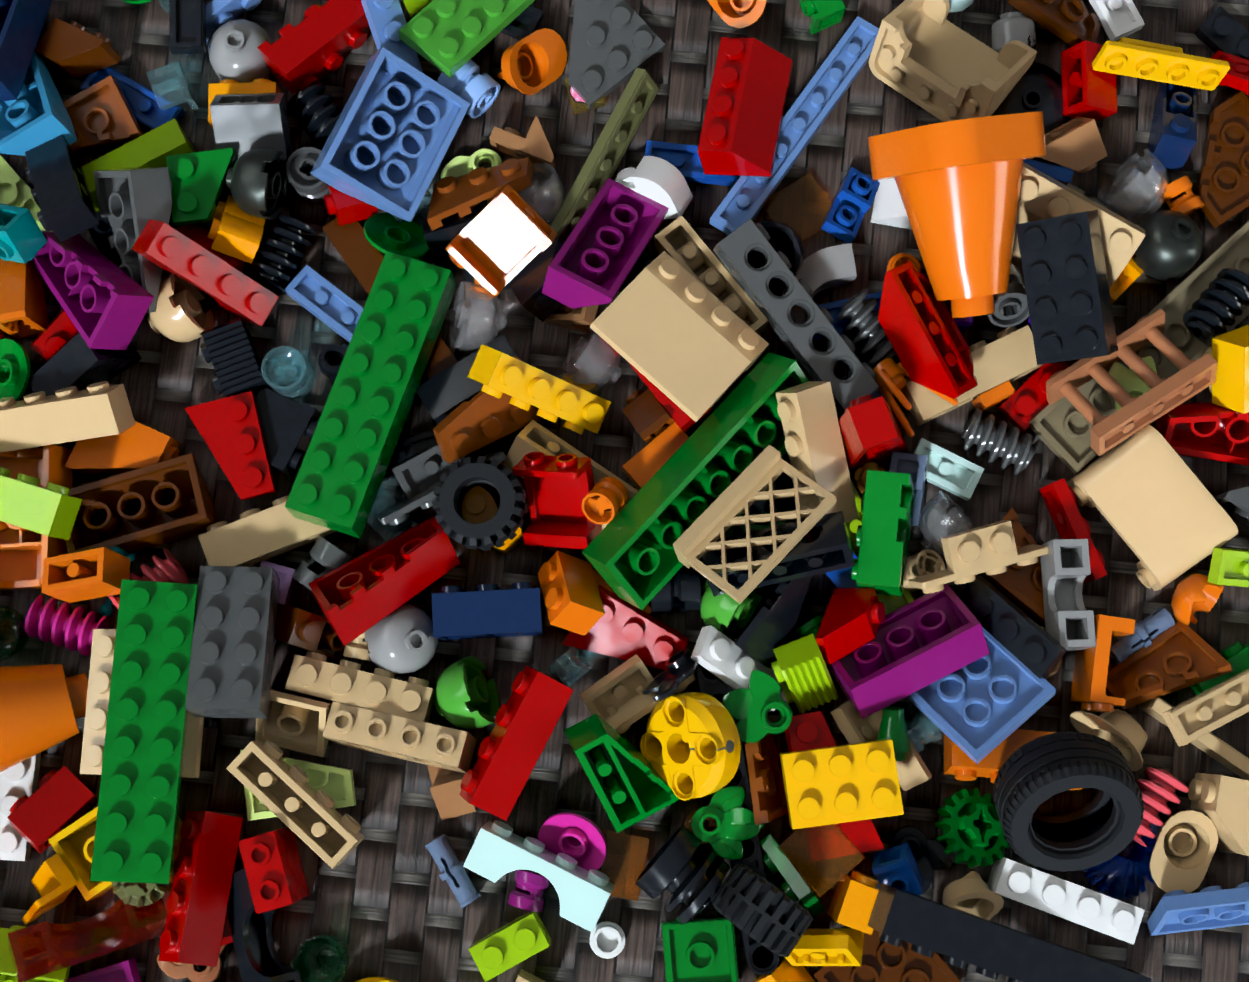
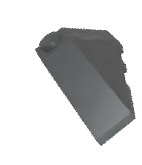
[93,167,172,313]

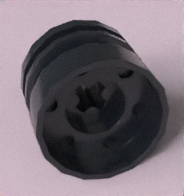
[635,825,730,925]

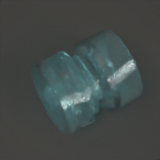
[261,346,315,399]

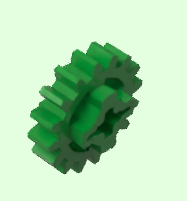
[935,788,1010,869]

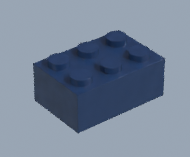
[432,582,545,640]

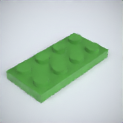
[399,0,535,78]

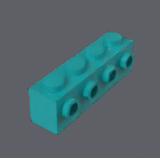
[0,204,47,264]

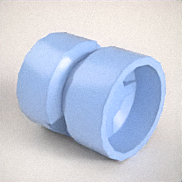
[437,59,501,119]

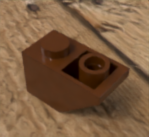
[34,18,122,79]
[275,603,345,661]

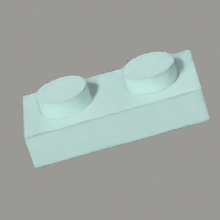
[913,438,985,501]

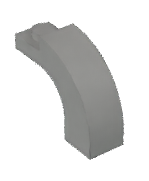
[782,243,857,348]

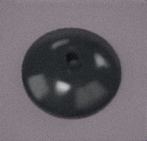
[991,62,1073,134]

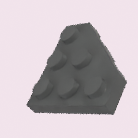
[568,0,665,110]

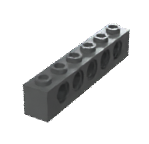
[713,218,879,415]

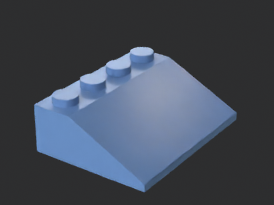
[310,47,470,222]

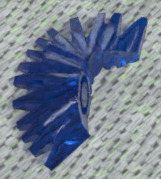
[1082,836,1156,899]

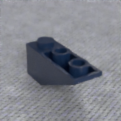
[1148,82,1197,171]

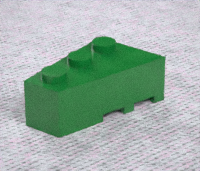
[851,470,915,596]
[564,713,680,833]

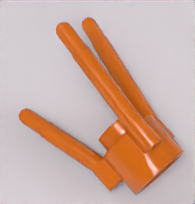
[873,358,958,437]

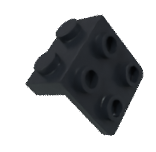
[256,388,321,477]

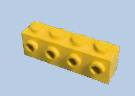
[467,344,611,435]

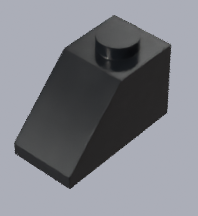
[508,236,564,322]

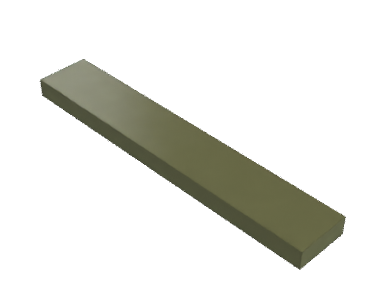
[551,68,659,243]

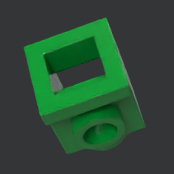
[799,0,846,35]

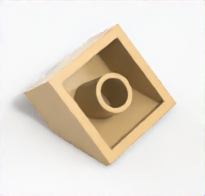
[1188,773,1249,856]

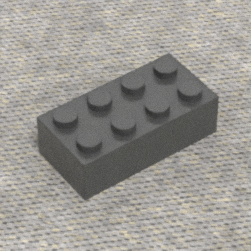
[185,566,280,719]

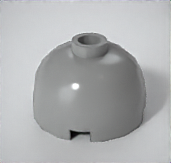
[208,19,274,83]
[365,604,438,674]

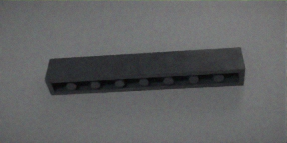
[867,883,1152,982]

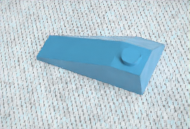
[0,47,77,156]

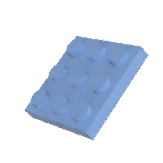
[907,626,1056,764]

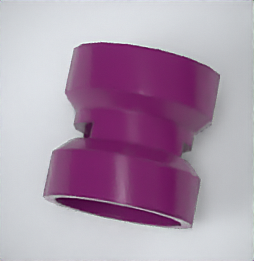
[508,870,550,912]

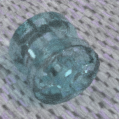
[547,646,592,687]
[905,710,942,753]

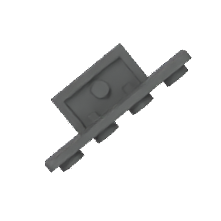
[376,443,507,526]

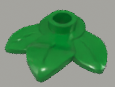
[723,670,792,743]
[691,786,764,860]

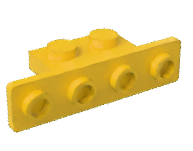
[1092,37,1230,91]

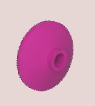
[538,812,607,871]

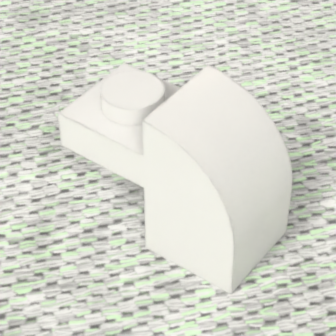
[615,156,693,219]

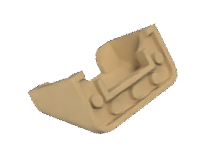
[869,0,1037,122]
[1066,424,1238,591]

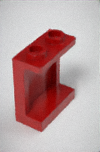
[512,452,602,549]
[239,826,310,914]

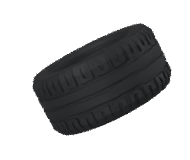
[993,731,1144,872]

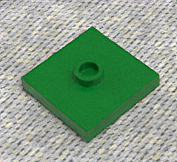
[661,916,739,982]

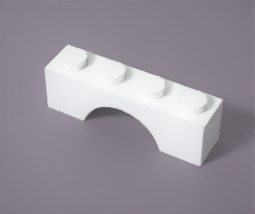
[987,857,1145,945]

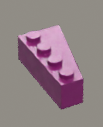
[31,231,154,350]

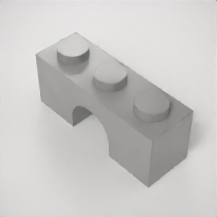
[1040,539,1096,651]

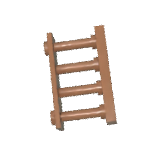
[1046,309,1218,456]

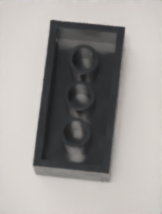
[1016,210,1118,365]

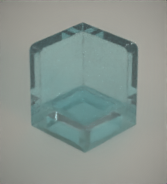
[146,61,199,111]

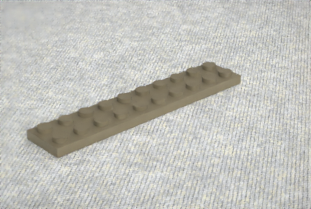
[1028,220,1249,475]

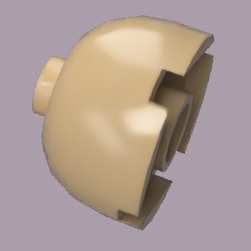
[147,273,215,342]

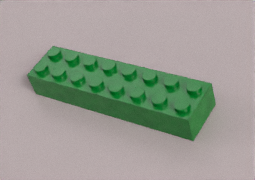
[285,251,457,538]
[582,352,808,610]
[90,579,198,884]

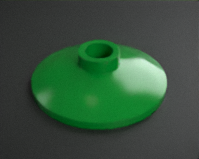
[363,213,429,259]
[0,338,30,401]

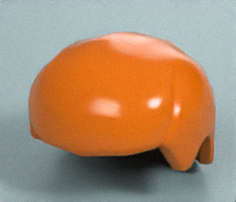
[1171,574,1224,625]

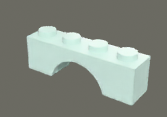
[463,820,615,932]

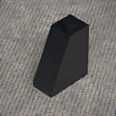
[28,333,142,396]

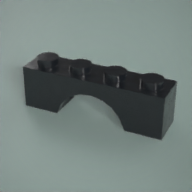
[227,868,302,982]

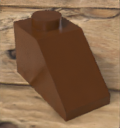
[622,388,675,443]

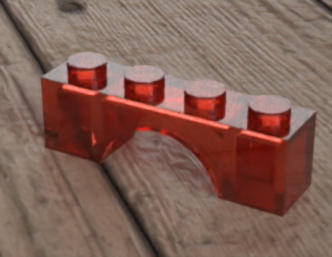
[8,889,167,982]

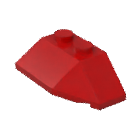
[878,261,978,399]

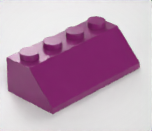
[542,178,669,309]
[830,584,990,719]

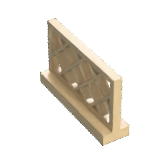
[672,445,837,604]

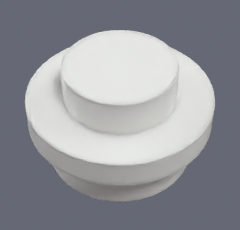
[590,921,625,959]

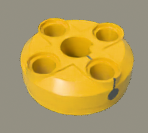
[640,692,741,801]

